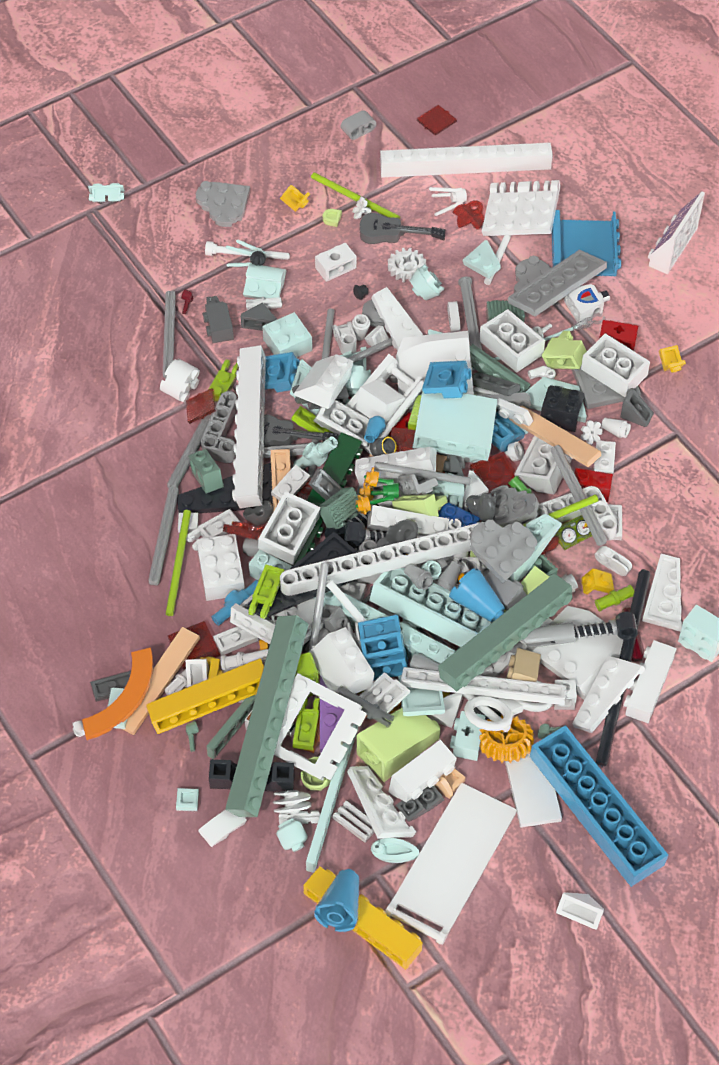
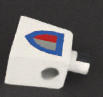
[564,284,610,323]

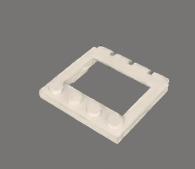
[274,674,367,781]

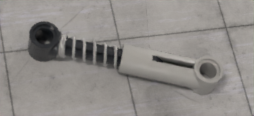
[509,612,638,653]

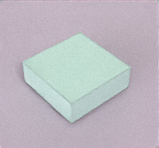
[176,788,199,811]

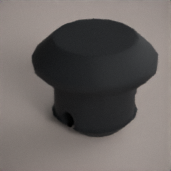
[250,251,266,266]
[353,284,369,300]

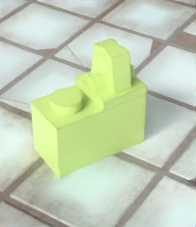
[542,331,587,369]

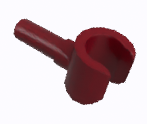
[181,289,194,314]

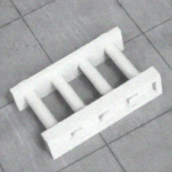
[346,354,422,419]

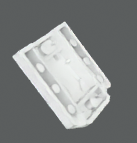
[396,331,474,411]
[525,606,623,700]

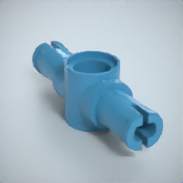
[211,580,258,626]

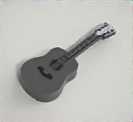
[360,213,446,244]
[264,415,339,447]

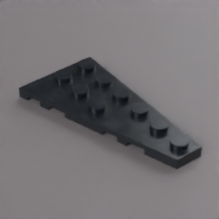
[178,463,273,514]
[248,532,370,618]

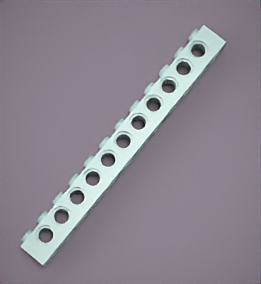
[249,549,456,664]

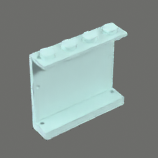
[413,389,497,461]

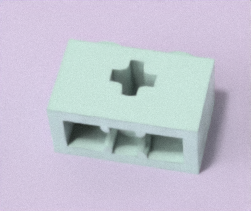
[450,711,486,761]

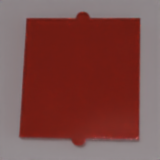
[417,105,457,136]
[186,388,216,424]

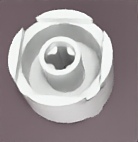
[160,358,200,403]

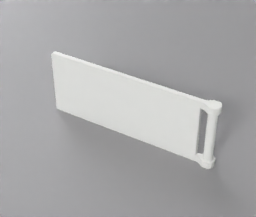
[385,783,517,945]

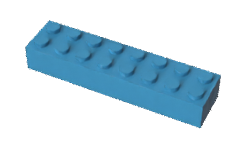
[529,725,669,887]

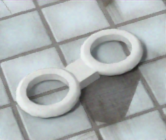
[464,680,553,731]

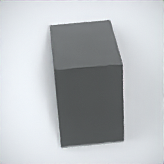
[240,302,277,331]
[620,388,654,427]

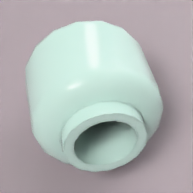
[276,819,308,852]

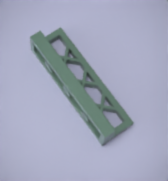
[470,344,530,393]

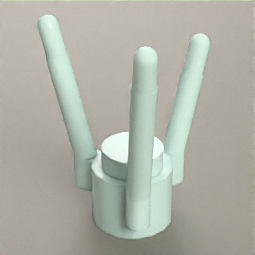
[226,239,266,267]

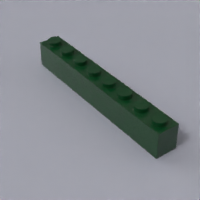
[277,432,363,566]

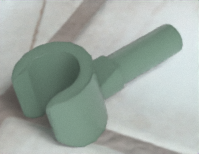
[186,721,199,752]
[538,724,562,739]

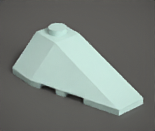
[508,514,562,582]

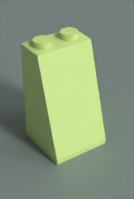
[357,708,440,782]

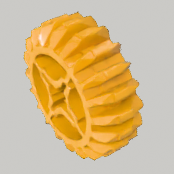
[479,714,534,764]

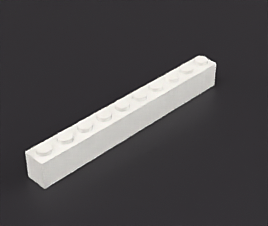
[380,143,553,178]
[232,345,266,508]

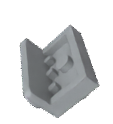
[398,474,438,495]

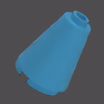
[449,568,505,622]
[314,869,359,932]

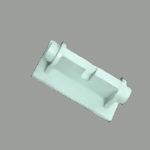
[88,183,125,202]

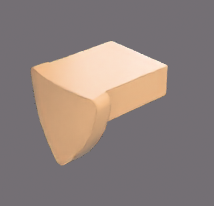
[434,769,466,799]

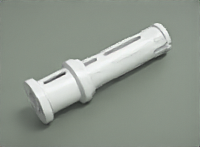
[220,649,269,673]

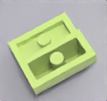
[392,494,448,517]

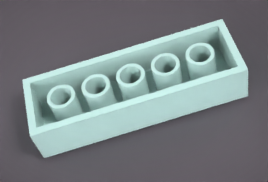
[369,568,492,647]

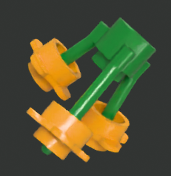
[355,467,399,515]

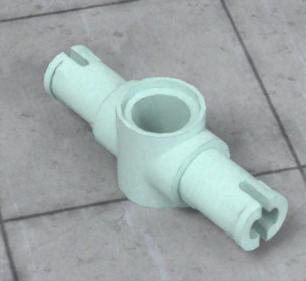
[293,436,338,470]

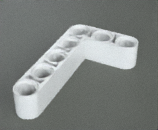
[522,486,617,541]

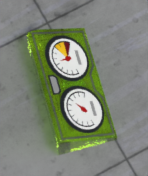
[554,515,592,550]

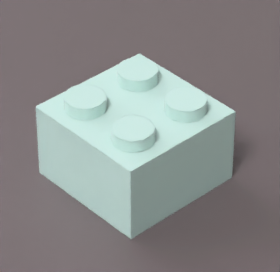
[263,312,312,358]
[678,605,719,662]

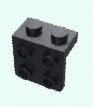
[540,385,584,432]

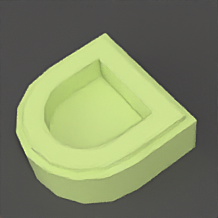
[323,209,342,227]

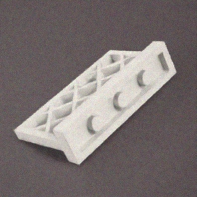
[230,594,324,645]

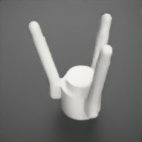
[429,187,467,216]

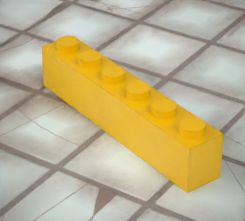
[146,658,264,734]
[303,866,422,970]

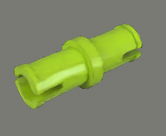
[594,585,634,612]

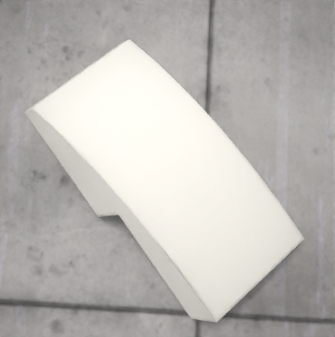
[198,810,247,847]

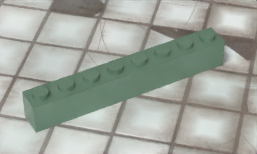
[438,573,572,692]

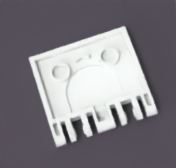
[482,180,560,236]

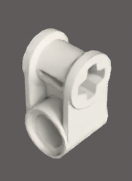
[332,321,357,354]

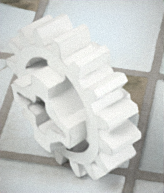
[388,248,426,282]

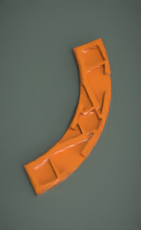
[82,647,153,740]

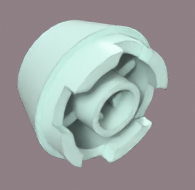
[410,264,445,300]
[345,366,371,397]

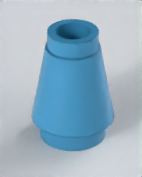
[364,416,386,443]

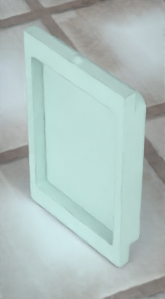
[398,675,445,716]

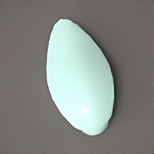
[371,838,419,863]

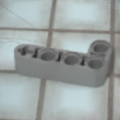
[201,391,237,463]

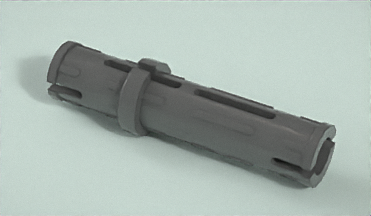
[336,686,394,728]

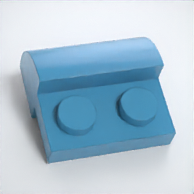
[492,412,525,452]
[358,615,405,660]

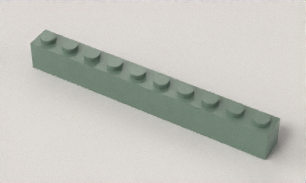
[225,615,309,817]

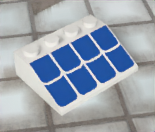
[648,192,705,274]

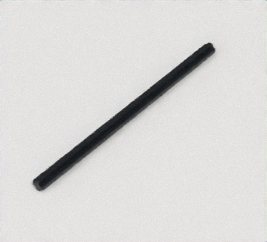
[596,569,650,767]

